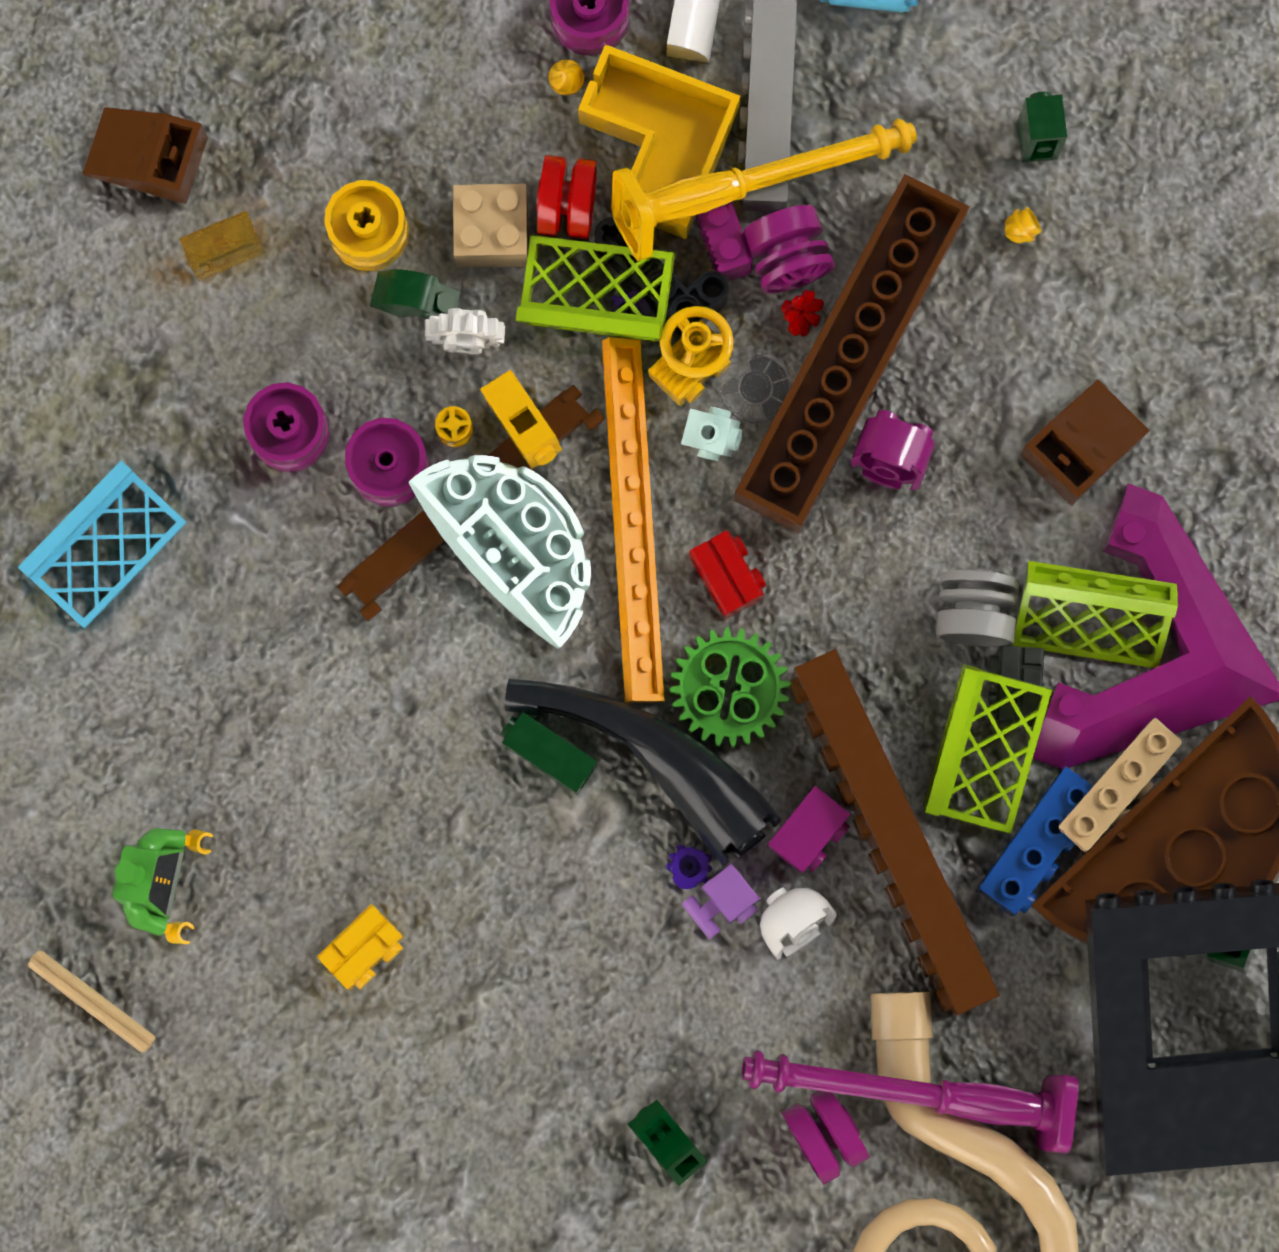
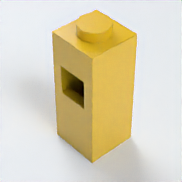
[480,369,562,469]

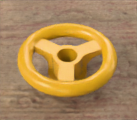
[660,306,733,378]

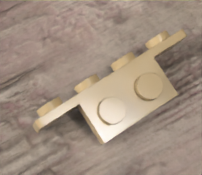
[1058,718,1182,851]

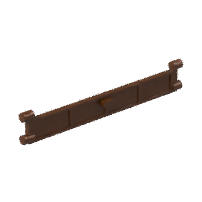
[337,385,605,622]

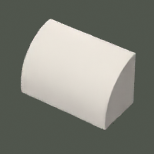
[667,0,720,63]

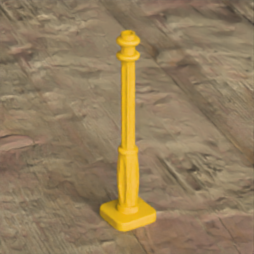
[611,118,917,261]

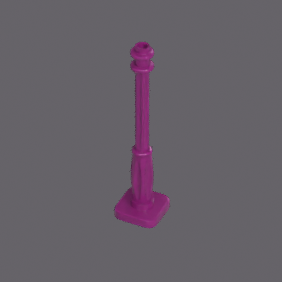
[741,1050,1079,1154]

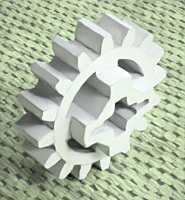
[425,308,505,355]

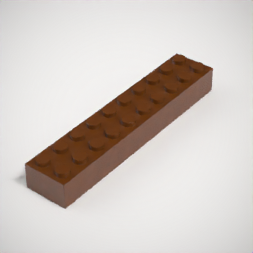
[734,174,970,534]
[789,649,1000,1016]

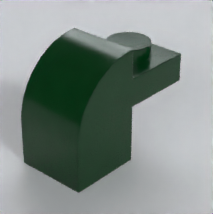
[370,269,461,319]
[627,1099,708,1186]

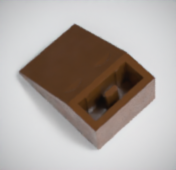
[83,107,208,204]
[1020,380,1150,507]

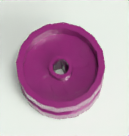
[549,0,630,56]
[243,382,330,472]
[345,418,430,507]
[781,1091,870,1185]

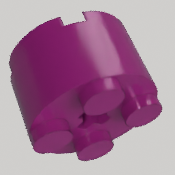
[850,410,935,490]

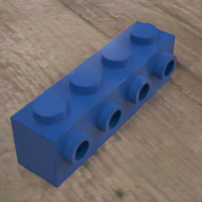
[975,767,1093,917]

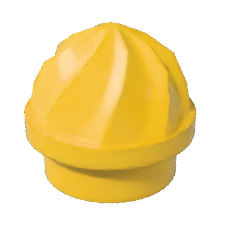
[548,60,584,96]
[1004,207,1042,244]

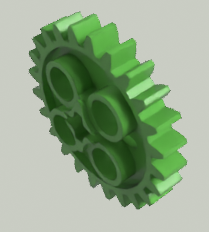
[670,627,790,749]

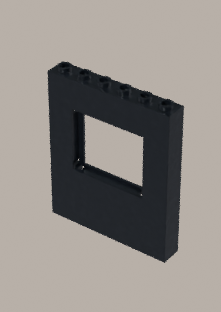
[1085,879,1279,1176]

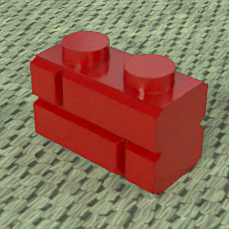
[689,530,766,620]

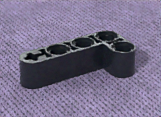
[594,217,729,335]

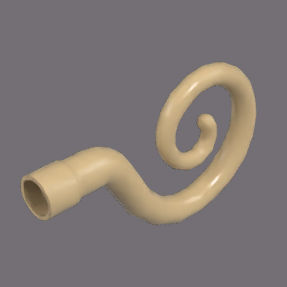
[853,992,1079,1252]

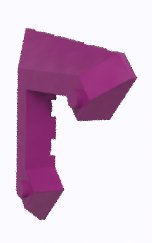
[1033,483,1279,770]

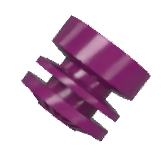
[743,205,835,294]

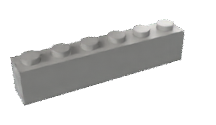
[738,0,797,212]

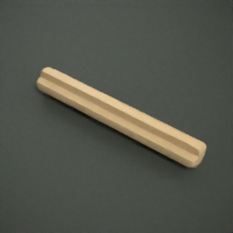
[28,950,155,1052]

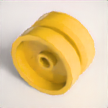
[324,180,409,271]

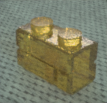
[179,210,265,281]

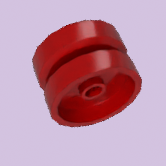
[536,155,597,240]

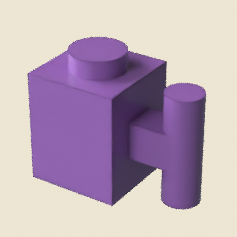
[681,863,760,940]

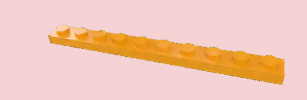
[602,337,665,703]

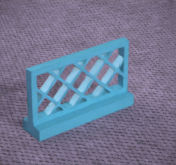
[18,460,187,629]

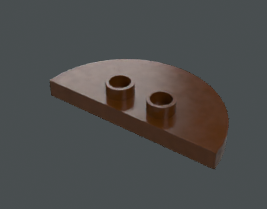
[1031,696,1279,944]

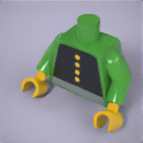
[113,828,213,944]

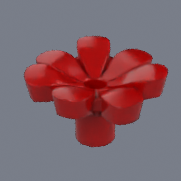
[781,290,824,337]

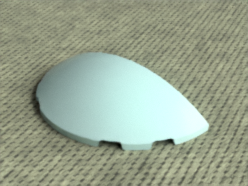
[408,455,591,649]

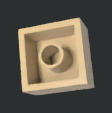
[453,184,529,268]

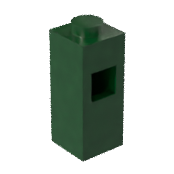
[501,712,598,796]

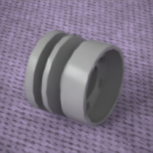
[935,569,1019,647]

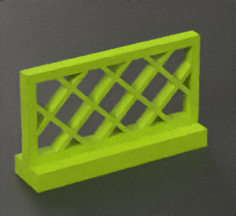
[515,235,675,342]
[1012,561,1178,668]
[922,664,1052,834]

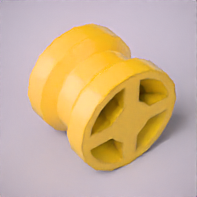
[435,406,473,448]

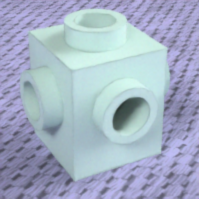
[681,406,742,461]

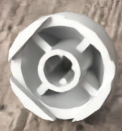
[760,887,837,960]

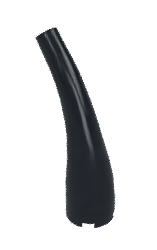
[505,678,781,866]

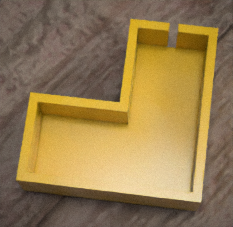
[578,44,740,239]

